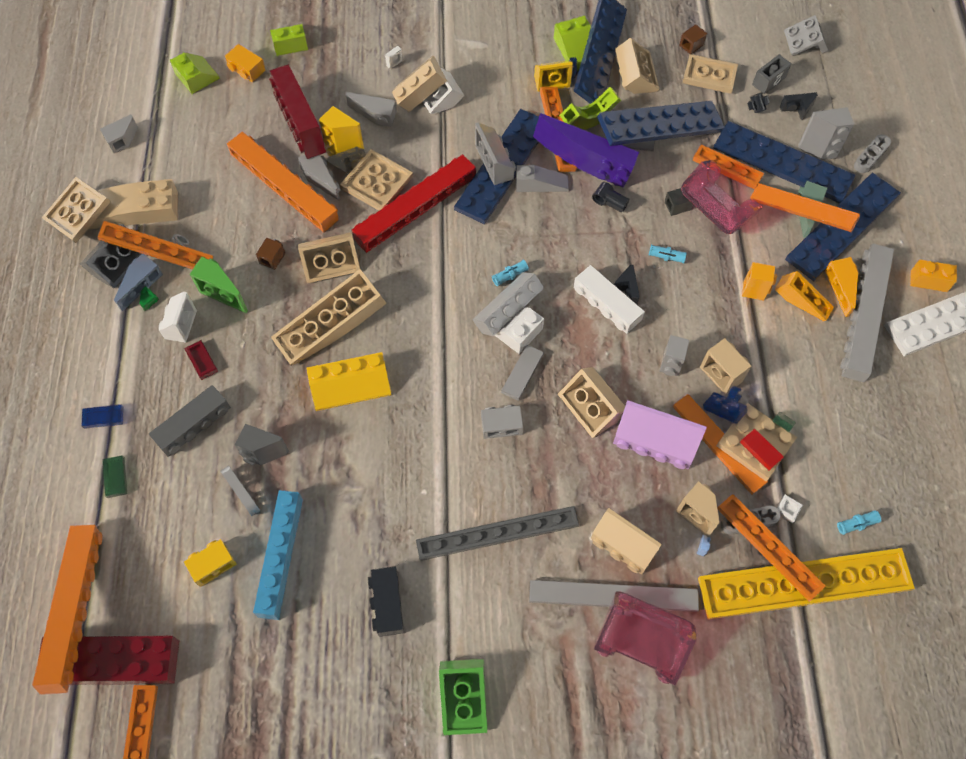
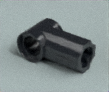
[592,182,630,213]

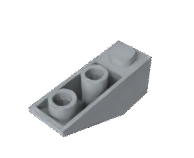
[298,155,341,200]

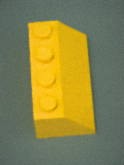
[306,352,391,411]

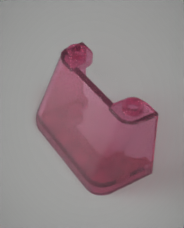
[681,160,763,234]
[594,591,697,686]

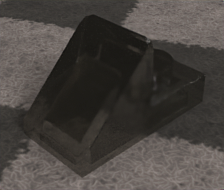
[327,147,366,173]

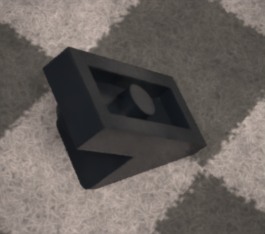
[780,92,818,120]
[614,265,640,304]

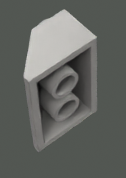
[798,107,854,159]
[475,122,516,185]

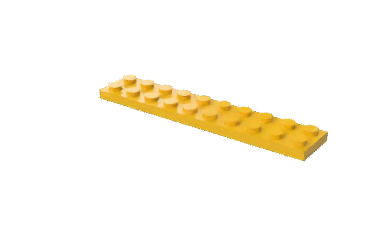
[698,548,915,620]

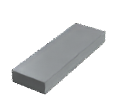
[501,345,544,401]

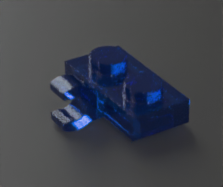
[703,386,748,424]

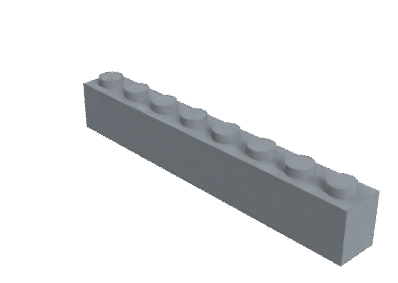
[840,243,894,382]

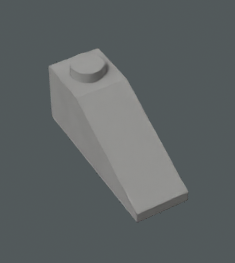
[346,92,397,127]
[516,165,569,192]

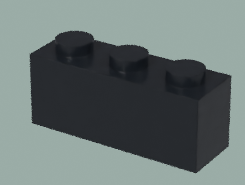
[368,566,404,637]

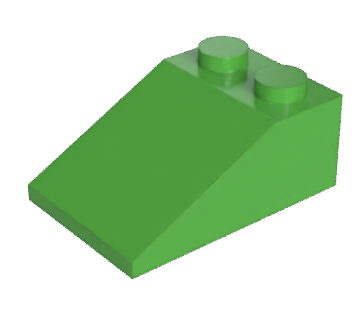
[190,257,248,313]
[439,659,488,735]

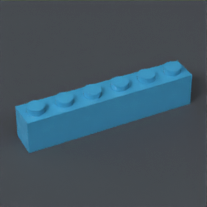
[253,490,303,620]

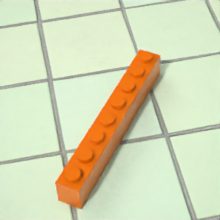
[227,132,339,233]
[32,525,103,694]

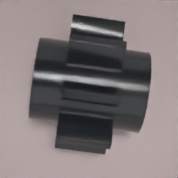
[747,92,770,113]

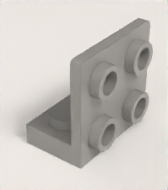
[784,15,828,56]

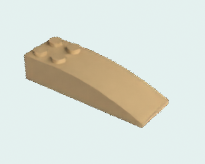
[89,179,178,229]
[271,269,387,366]

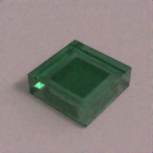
[773,411,796,432]

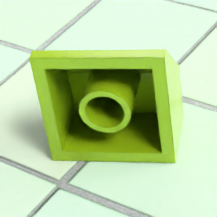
[270,24,308,56]
[170,52,220,94]

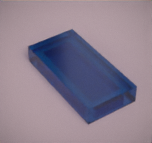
[81,404,124,429]

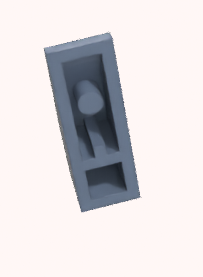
[114,254,163,311]

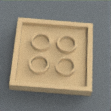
[340,149,413,211]
[42,177,111,243]
[716,403,797,481]

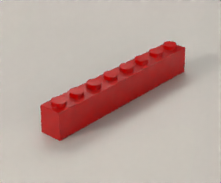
[351,154,476,253]

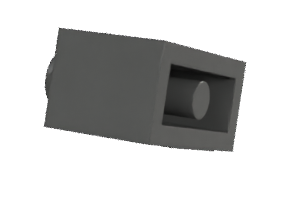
[752,54,792,94]

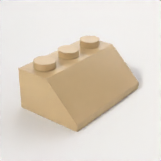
[615,38,660,94]
[392,56,447,112]
[298,232,360,283]
[558,367,625,438]
[591,508,662,574]

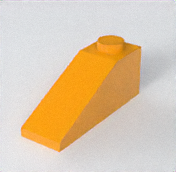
[825,257,858,317]
[775,271,834,321]

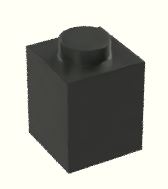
[665,186,694,216]

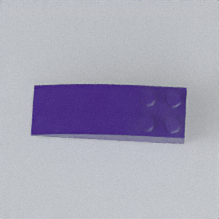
[533,113,639,188]

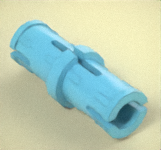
[649,244,687,264]
[492,260,529,286]
[837,510,881,535]

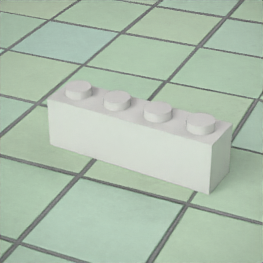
[574,265,645,334]

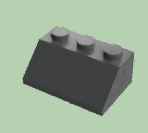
[80,224,145,288]

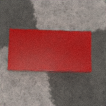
[740,429,784,471]

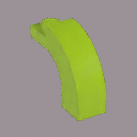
[560,87,621,130]

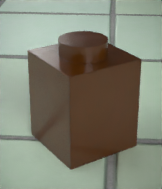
[679,24,708,54]
[256,237,285,270]

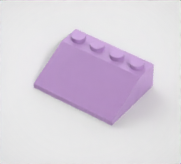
[613,400,706,469]

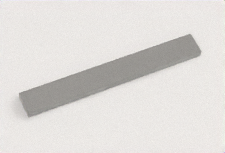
[529,580,699,612]

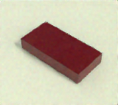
[184,340,219,380]

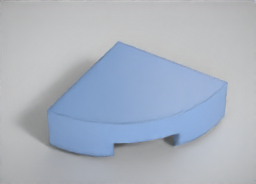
[697,535,711,556]

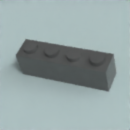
[149,385,231,457]

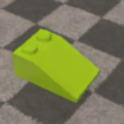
[554,15,591,73]

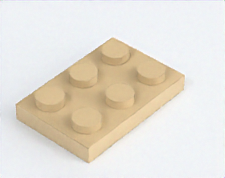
[682,54,738,94]

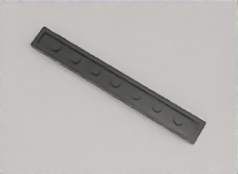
[416,506,579,561]

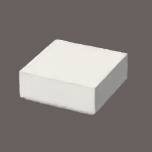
[385,46,403,69]
[777,495,803,523]

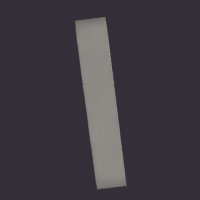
[854,134,891,173]
[220,465,260,516]
[721,506,780,535]

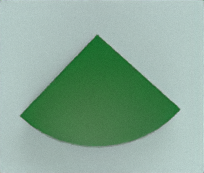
[139,286,159,311]

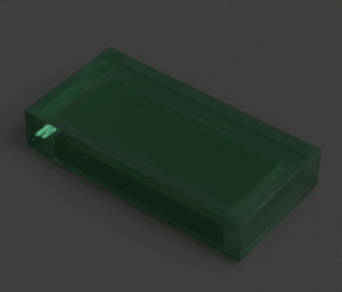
[102,455,127,498]

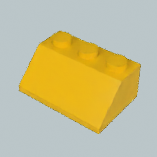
[319,106,365,161]

